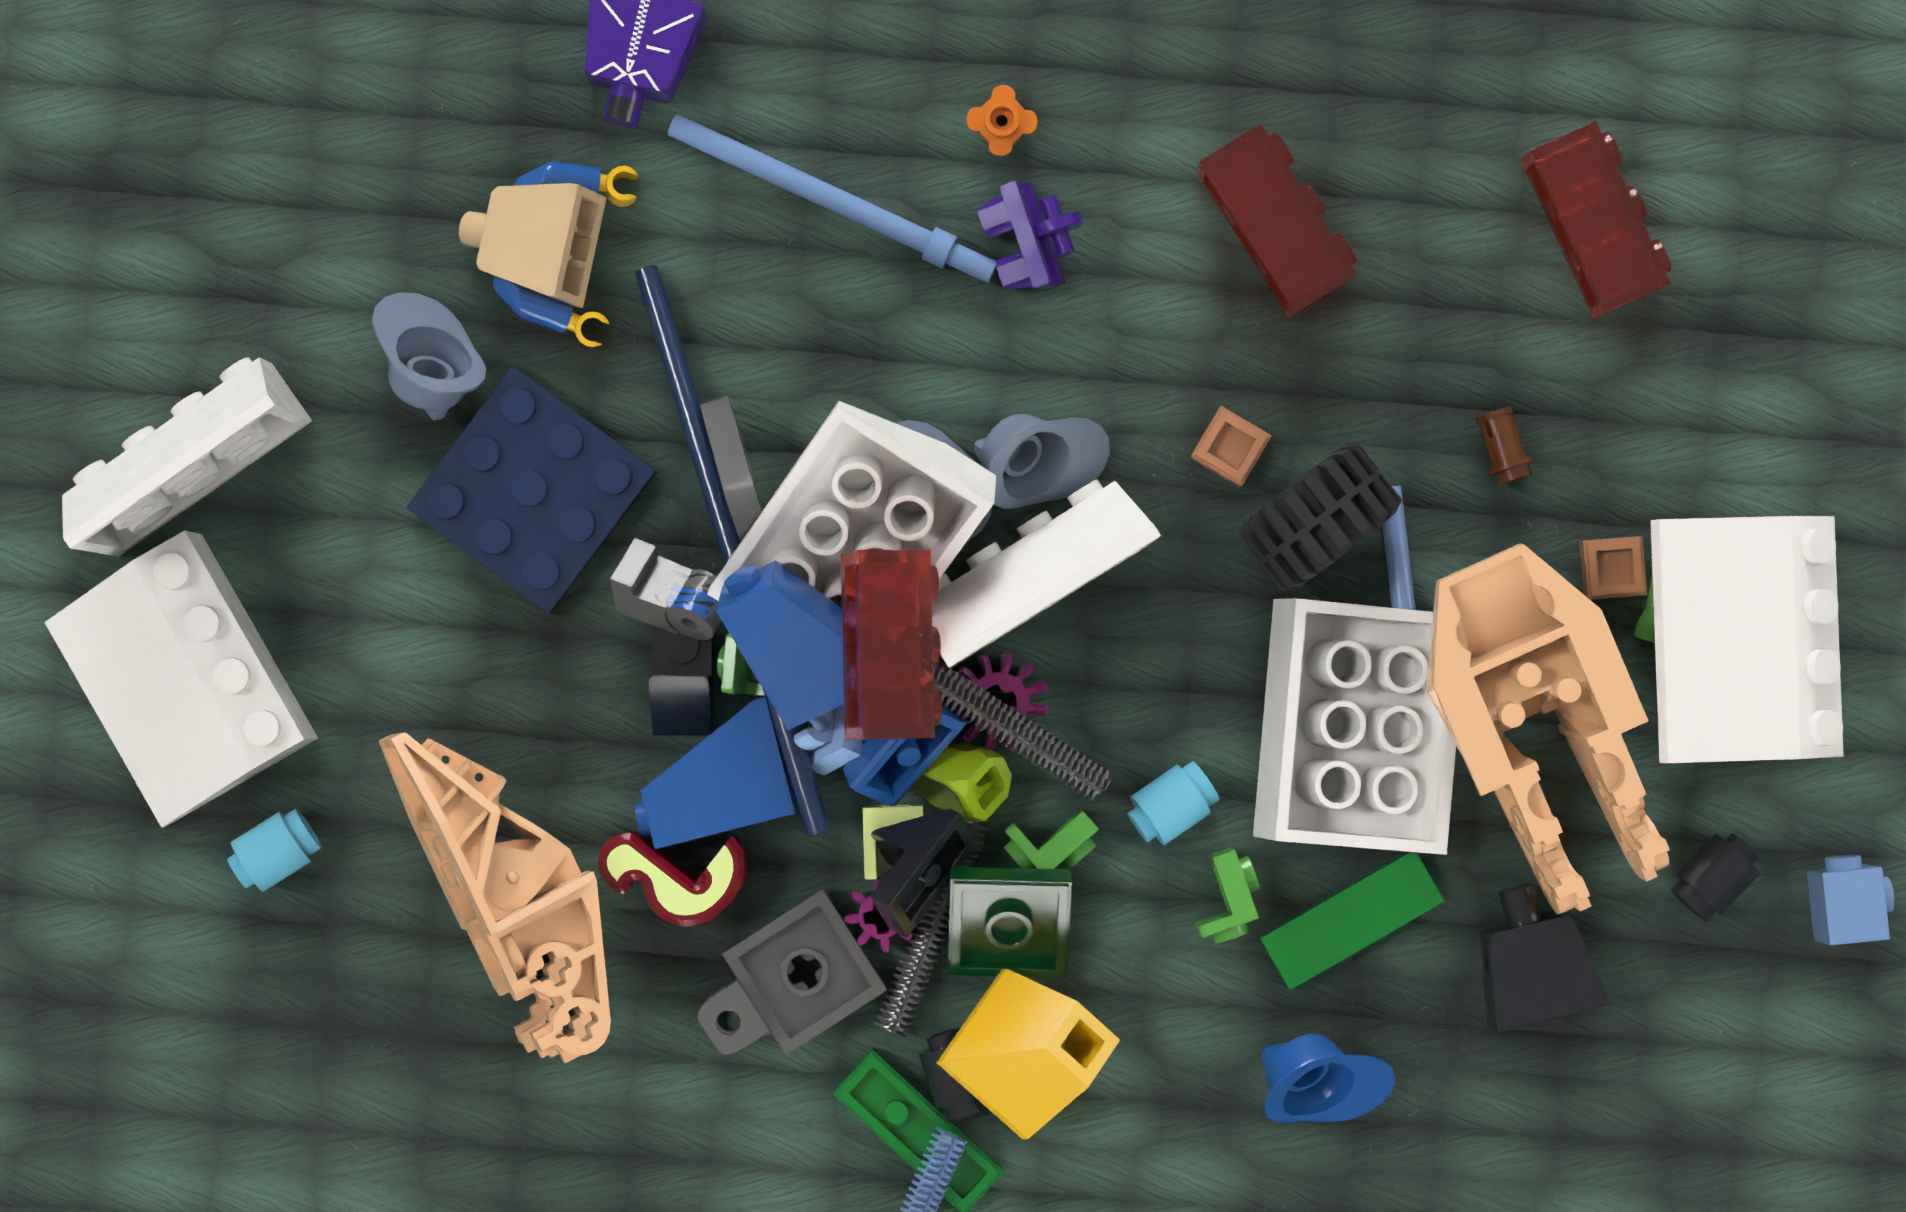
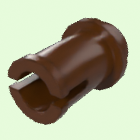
[1475,406,1535,486]

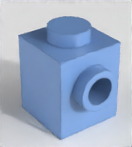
[1806,855,1894,945]

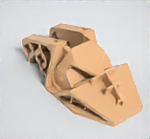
[1427,543,1670,914]
[379,732,611,1063]

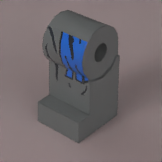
[610,538,722,640]

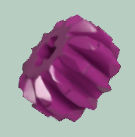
[958,652,1049,751]

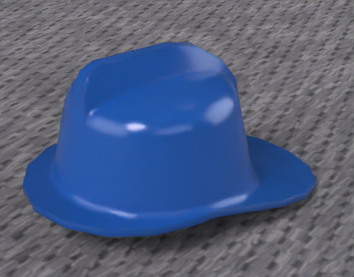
[1261,1033,1396,1123]

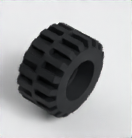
[1238,442,1402,591]

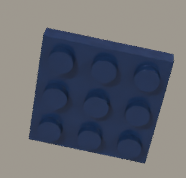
[406,365,657,614]

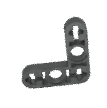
[700,395,764,542]

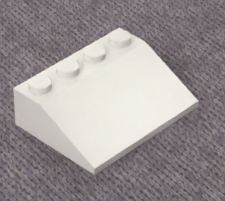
[62,357,312,557]
[707,401,996,644]
[914,479,1161,668]
[1651,516,1844,763]
[45,530,318,828]
[1253,598,1456,855]

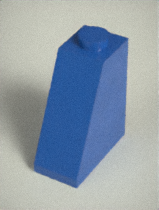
[716,560,899,730]
[634,697,798,849]

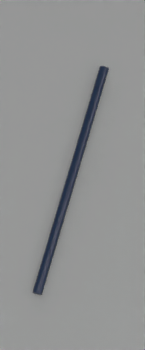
[635,265,831,837]

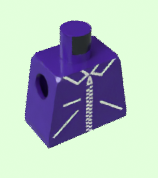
[585,0,708,128]

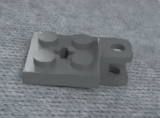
[697,889,887,1056]

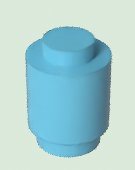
[1127,761,1220,845]
[227,808,322,892]

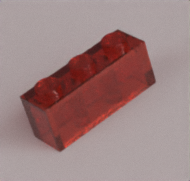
[1520,121,1671,320]
[1196,124,1357,320]
[841,550,942,740]

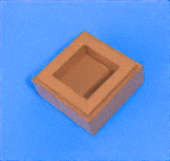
[1190,406,1272,488]
[1579,536,1647,600]

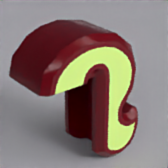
[597,831,748,927]

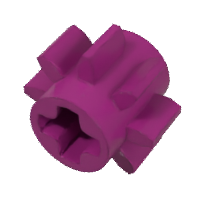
[844,877,912,953]

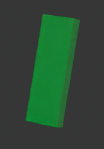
[1259,852,1445,990]
[832,1048,1004,1212]

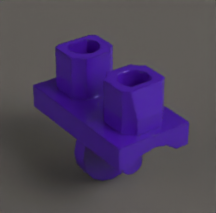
[977,180,1083,290]

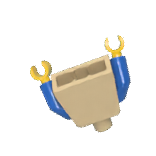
[459,161,638,347]

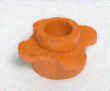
[966,85,1037,157]

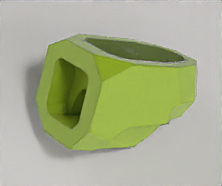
[912,742,1012,821]

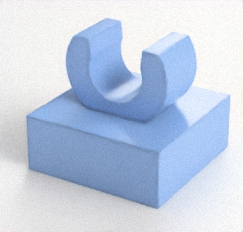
[794,699,865,775]

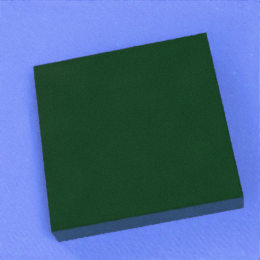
[948,867,1072,978]

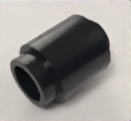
[1670,833,1760,923]
[918,1027,988,1121]

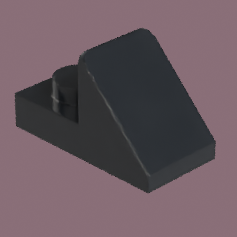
[648,625,714,735]
[871,808,976,937]

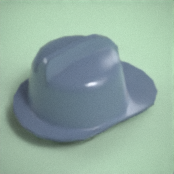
[372,292,487,421]
[974,414,1110,509]

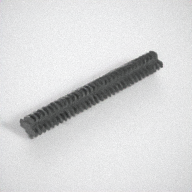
[898,647,1111,801]
[874,815,994,1038]

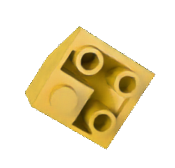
[936,969,1120,1140]

